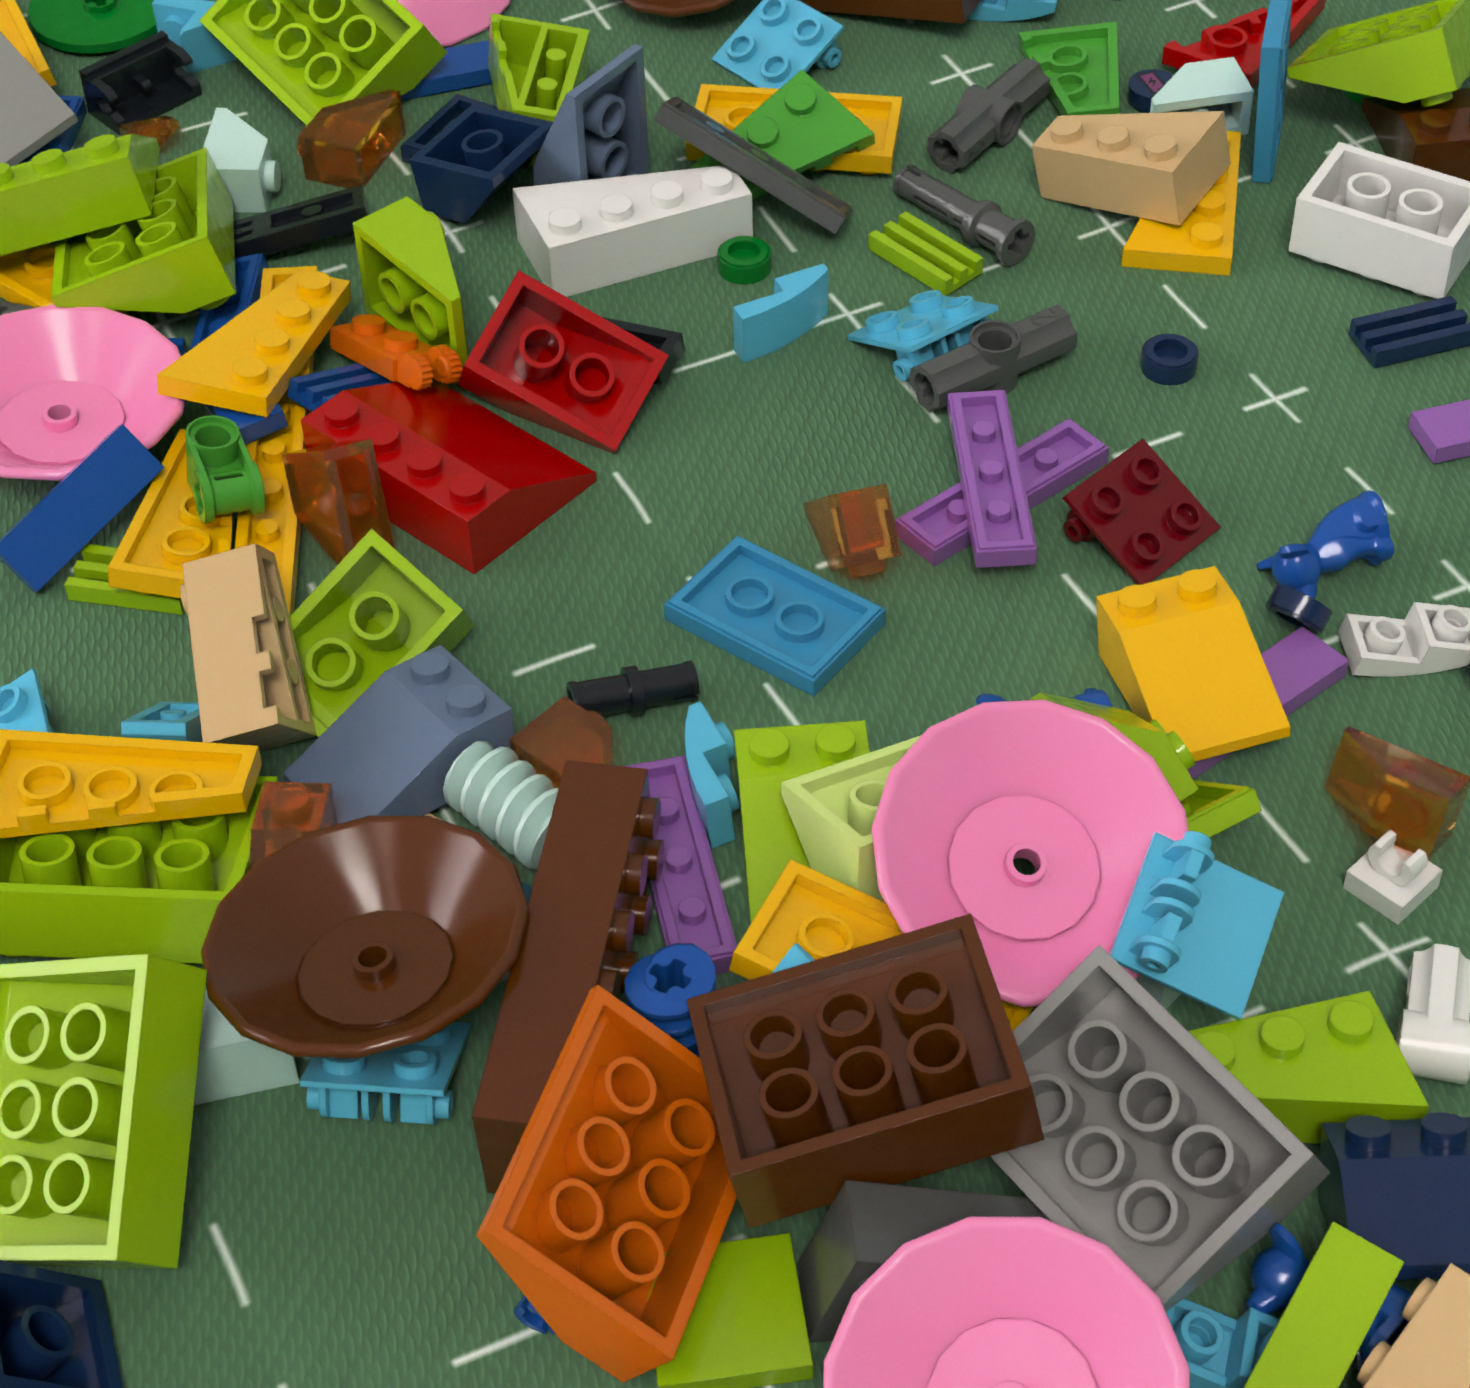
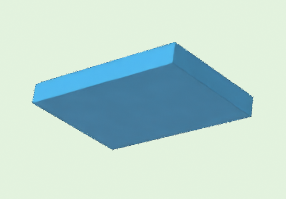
[1252,0,1292,183]
[664,535,886,697]

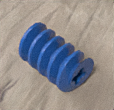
[625,943,716,1057]

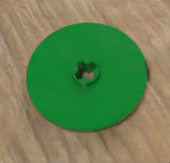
[28,0,158,54]

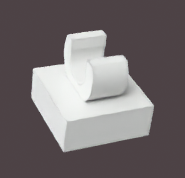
[1343,830,1443,925]

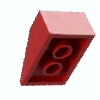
[458,270,669,454]

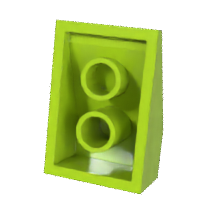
[353,196,468,390]
[289,528,475,738]
[734,720,870,924]

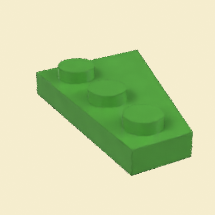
[1018,21,1121,116]
[689,69,875,200]

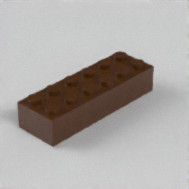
[472,760,664,1194]

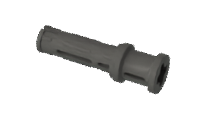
[893,164,1035,266]

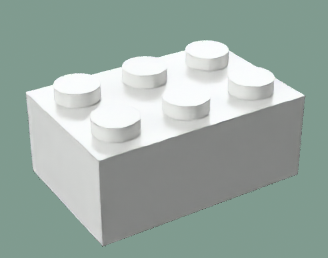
[1288,142,1470,299]

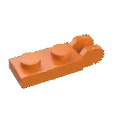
[329,314,463,390]

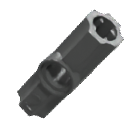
[927,58,1050,174]
[910,304,1077,413]

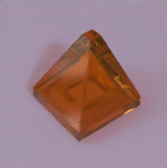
[119,115,179,146]

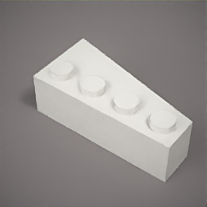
[512,165,753,297]

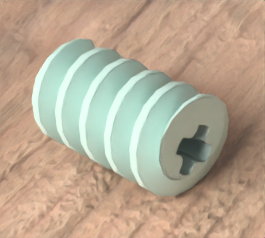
[443,741,559,870]

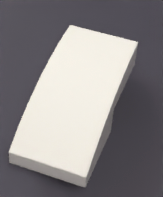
[1338,602,1470,677]

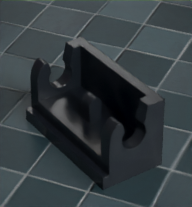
[79,31,202,136]

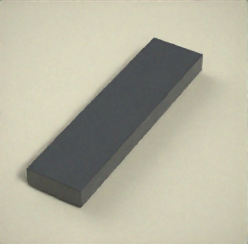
[653,97,853,234]

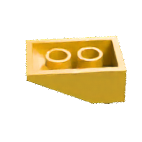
[1096,566,1290,762]

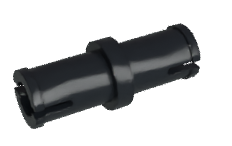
[566,660,700,722]

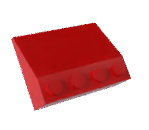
[301,379,597,575]

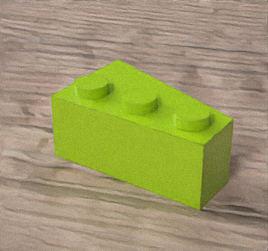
[488,13,590,166]
[1188,990,1429,1144]

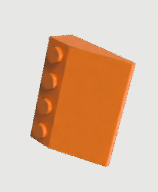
[476,985,737,1383]

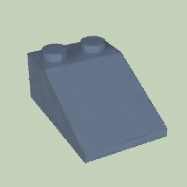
[532,44,650,186]
[283,644,517,826]

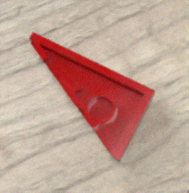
[1162,0,1326,89]

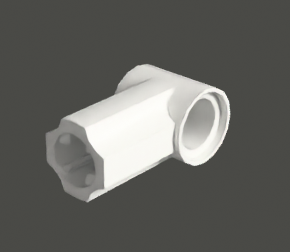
[1396,943,1470,1085]

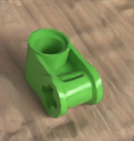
[185,415,265,524]

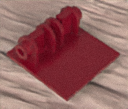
[1062,438,1221,585]

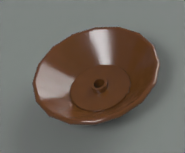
[201,815,530,1058]

